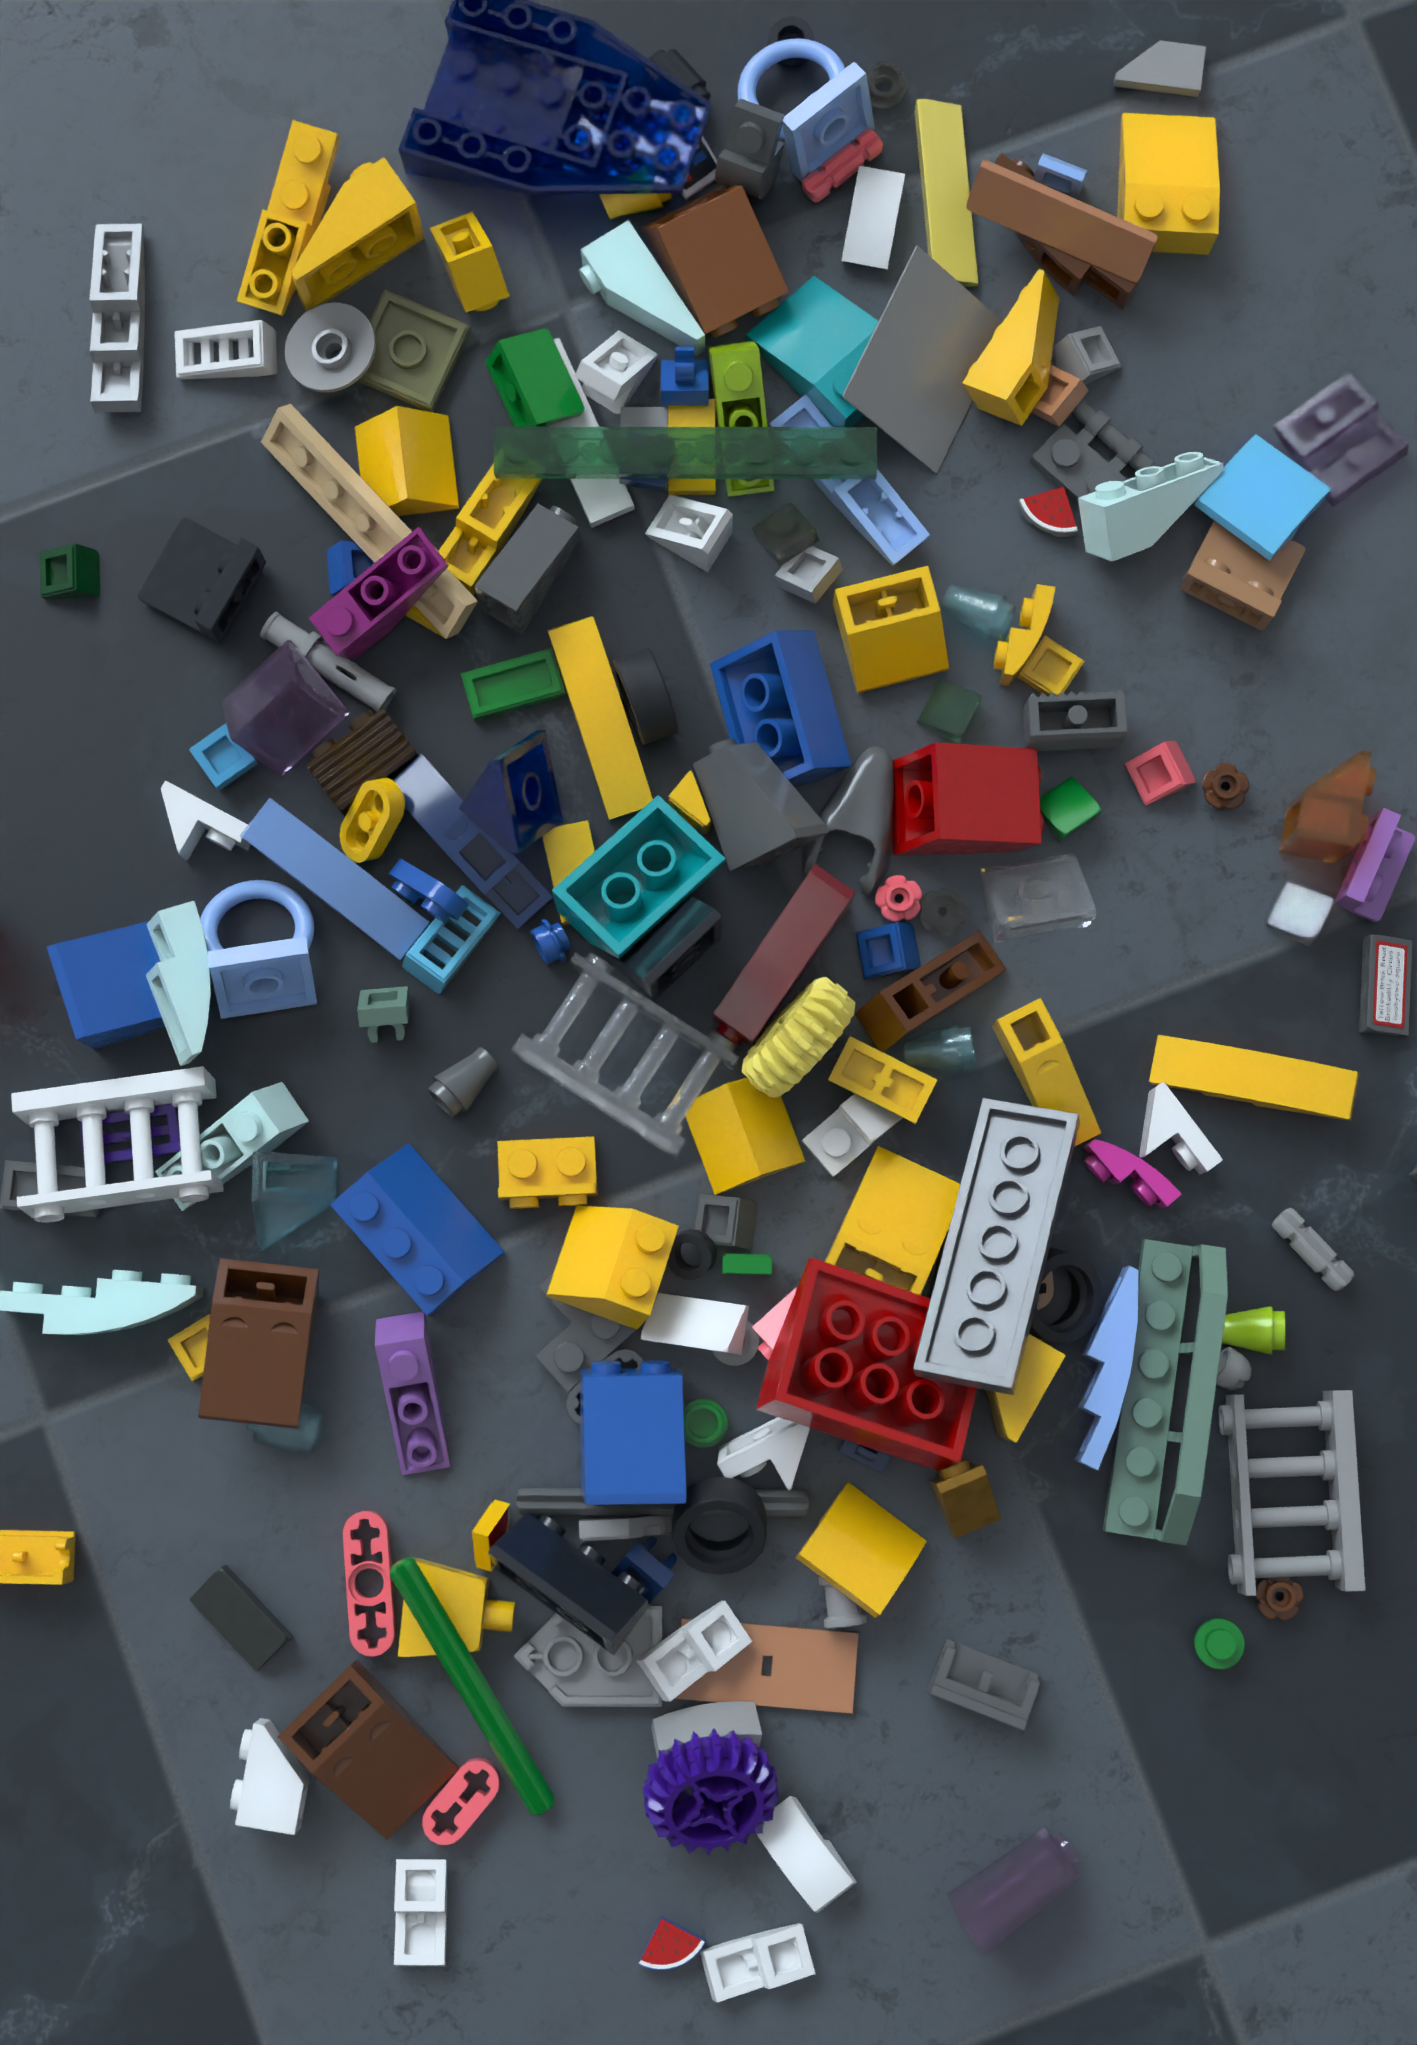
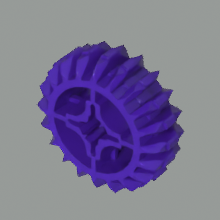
[643,1728,779,1856]

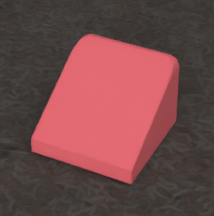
[1124,740,1196,806]

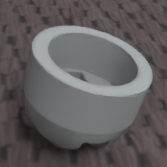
[1216,1347,1252,1390]

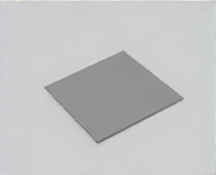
[842,246,1003,474]

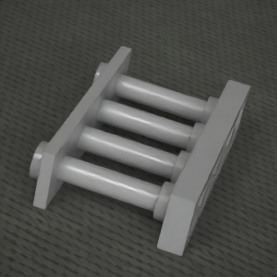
[1219,1390,1366,1596]

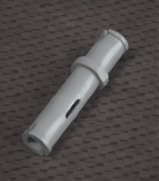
[260,611,396,712]

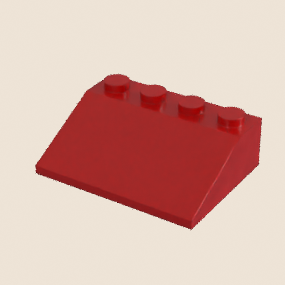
[756,1257,977,1471]

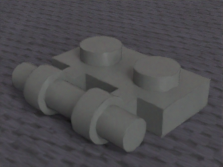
[1030,400,1155,505]

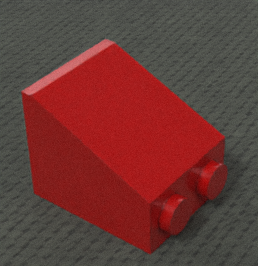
[892,742,1044,856]

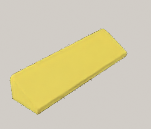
[914,99,978,287]

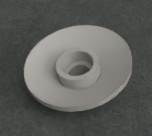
[285,302,376,392]

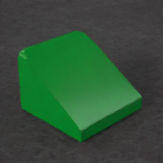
[1039,776,1103,842]

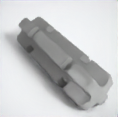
[1272,1208,1354,1291]

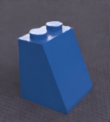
[47,921,165,1051]
[580,1360,686,1505]

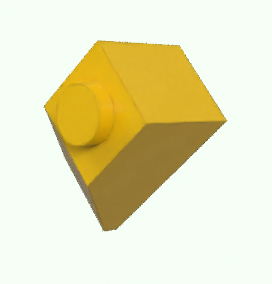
[429,211,510,313]

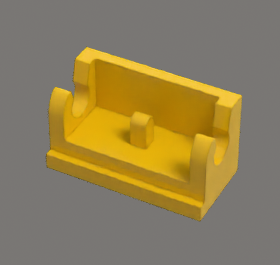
[828,1036,937,1124]
[0,1530,76,1585]

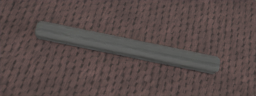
[516,1488,809,1516]

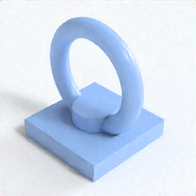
[737,39,875,182]
[200,880,317,1019]

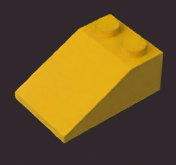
[1117,113,1220,255]
[291,157,425,312]

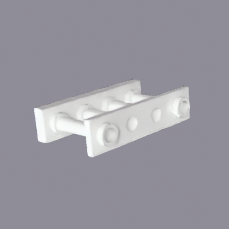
[11,1066,223,1222]

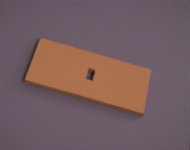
[675,1618,859,1714]

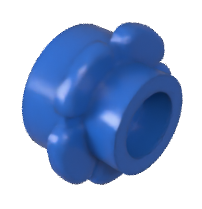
[530,919,571,965]

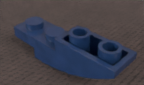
[393,753,553,929]

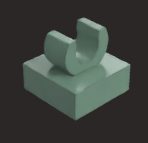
[357,986,410,1043]

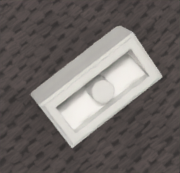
[641,1293,749,1355]

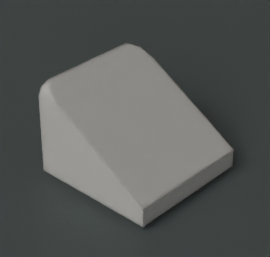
[1052,326,1122,385]

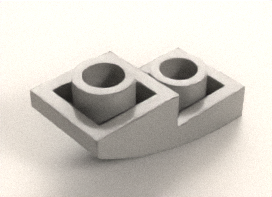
[651,1701,762,1759]

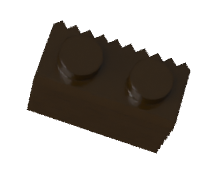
[306,709,419,818]

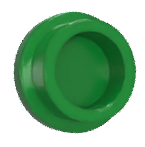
[683,1399,728,1448]
[1194,1618,1244,1669]

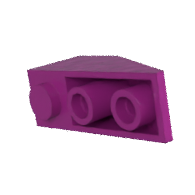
[309,527,449,661]

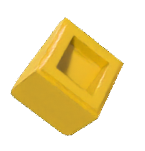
[668,770,711,835]

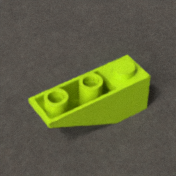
[708,341,775,497]

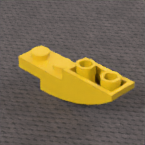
[237,120,341,316]

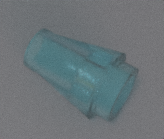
[941,584,1016,640]
[904,1023,976,1071]

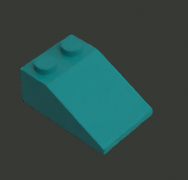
[745,276,879,435]

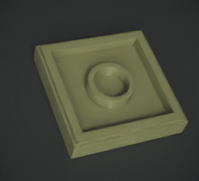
[357,289,471,413]

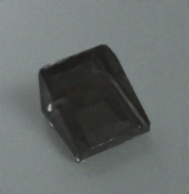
[1265,882,1335,946]

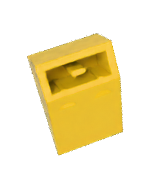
[824,1146,961,1295]

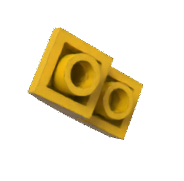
[993,584,1056,686]

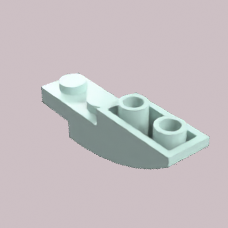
[0,1270,204,1335]

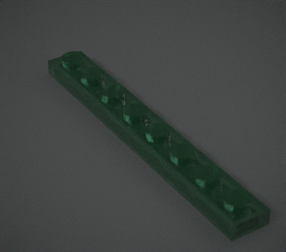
[494,427,877,479]

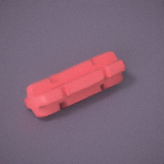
[802,129,883,203]

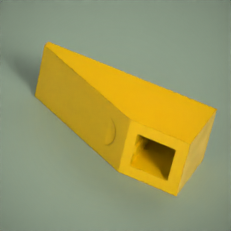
[962,269,1059,426]
[992,998,1101,1147]

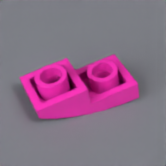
[1082,1139,1182,1210]

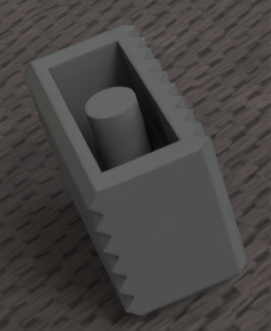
[1022,689,1128,751]

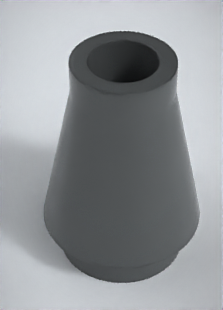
[427,1047,499,1118]

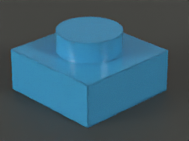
[189,722,258,791]

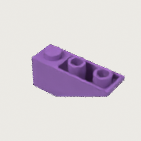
[375,1311,450,1475]

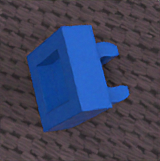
[661,347,708,406]

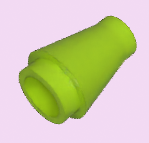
[1222,1306,1285,1355]

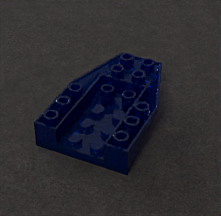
[398,0,712,195]

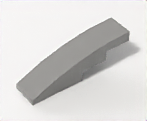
[90,224,145,413]

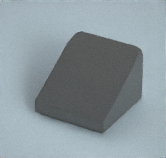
[694,1194,757,1250]

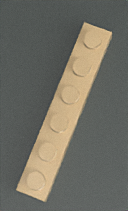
[261,404,478,639]

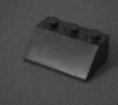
[488,1512,649,1656]

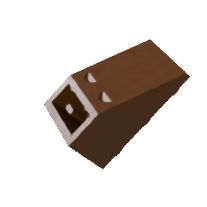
[198,1258,320,1429]
[278,1660,460,1840]

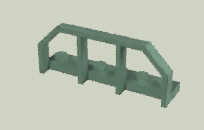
[1103,1239,1228,1545]

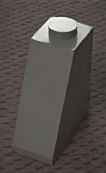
[475,504,580,635]
[693,739,828,871]

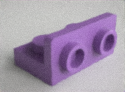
[1334,807,1415,922]

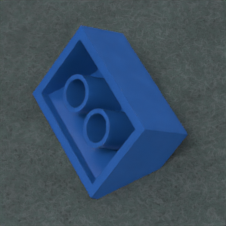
[710,630,852,787]
[330,1143,505,1317]

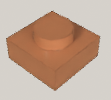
[1031,365,1089,427]

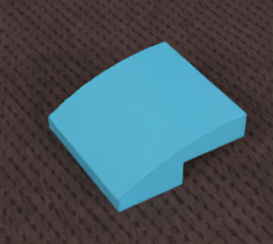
[1194,434,1331,561]

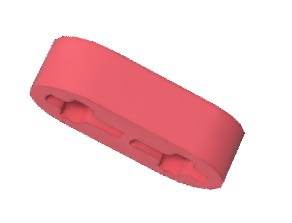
[422,1757,501,1845]

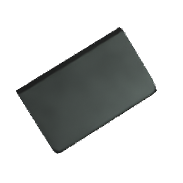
[189,1565,293,1671]

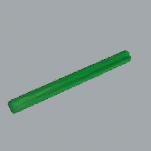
[390,1556,554,1816]

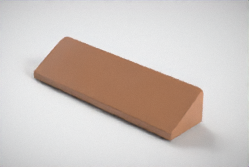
[966,160,1158,283]

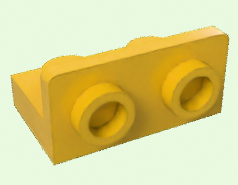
[497,1137,598,1209]

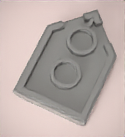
[514,1605,662,1707]

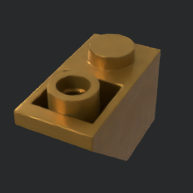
[929,1458,1001,1538]

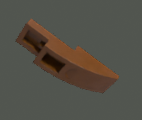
[995,153,1140,310]

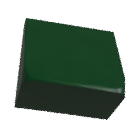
[40,543,100,599]

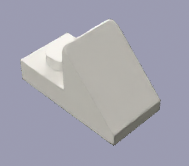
[574,330,658,414]
[161,780,250,861]
[1139,1081,1223,1175]
[801,1094,902,1178]
[717,1417,810,1490]

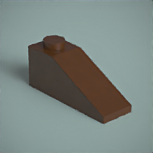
[854,930,1007,1052]

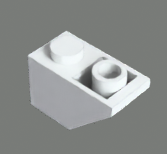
[230,1718,310,1835]

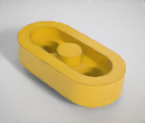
[340,778,405,863]

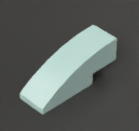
[146,901,211,1066]

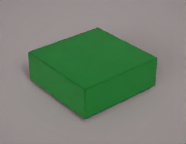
[722,1253,772,1276]

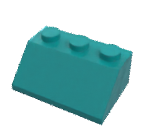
[552,795,726,959]

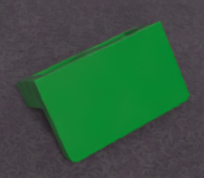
[485,329,585,445]

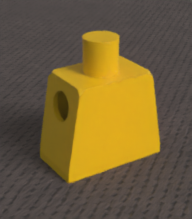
[398,1558,515,1657]

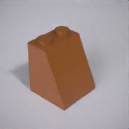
[640,185,789,338]

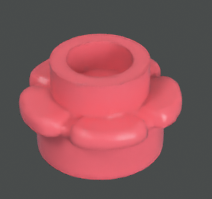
[875,875,923,922]

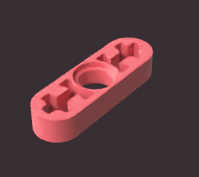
[343,1510,397,1657]

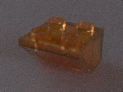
[1279,750,1376,863]

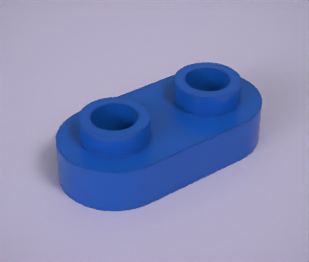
[388,859,469,923]

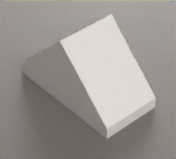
[645,495,733,572]

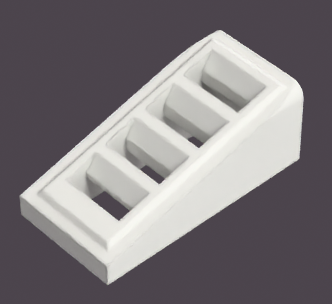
[175,320,277,380]

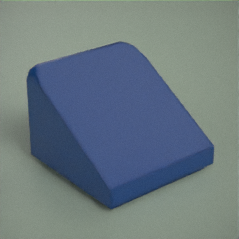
[327,540,374,595]
[856,922,921,980]

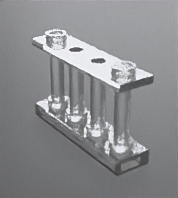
[512,952,739,1159]

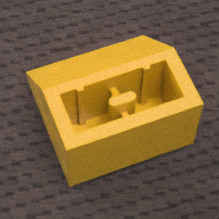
[832,566,949,694]

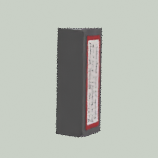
[1359,934,1412,1036]

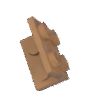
[1179,520,1305,632]

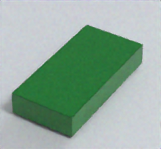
[461,648,566,722]

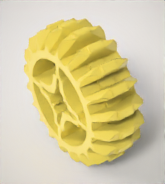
[741,977,855,1098]

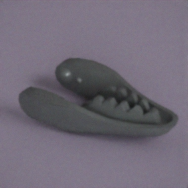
[802,746,894,896]

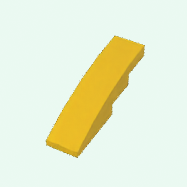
[405,445,546,639]
[547,616,653,820]
[1149,1035,1359,1121]

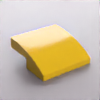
[795,1482,927,1618]

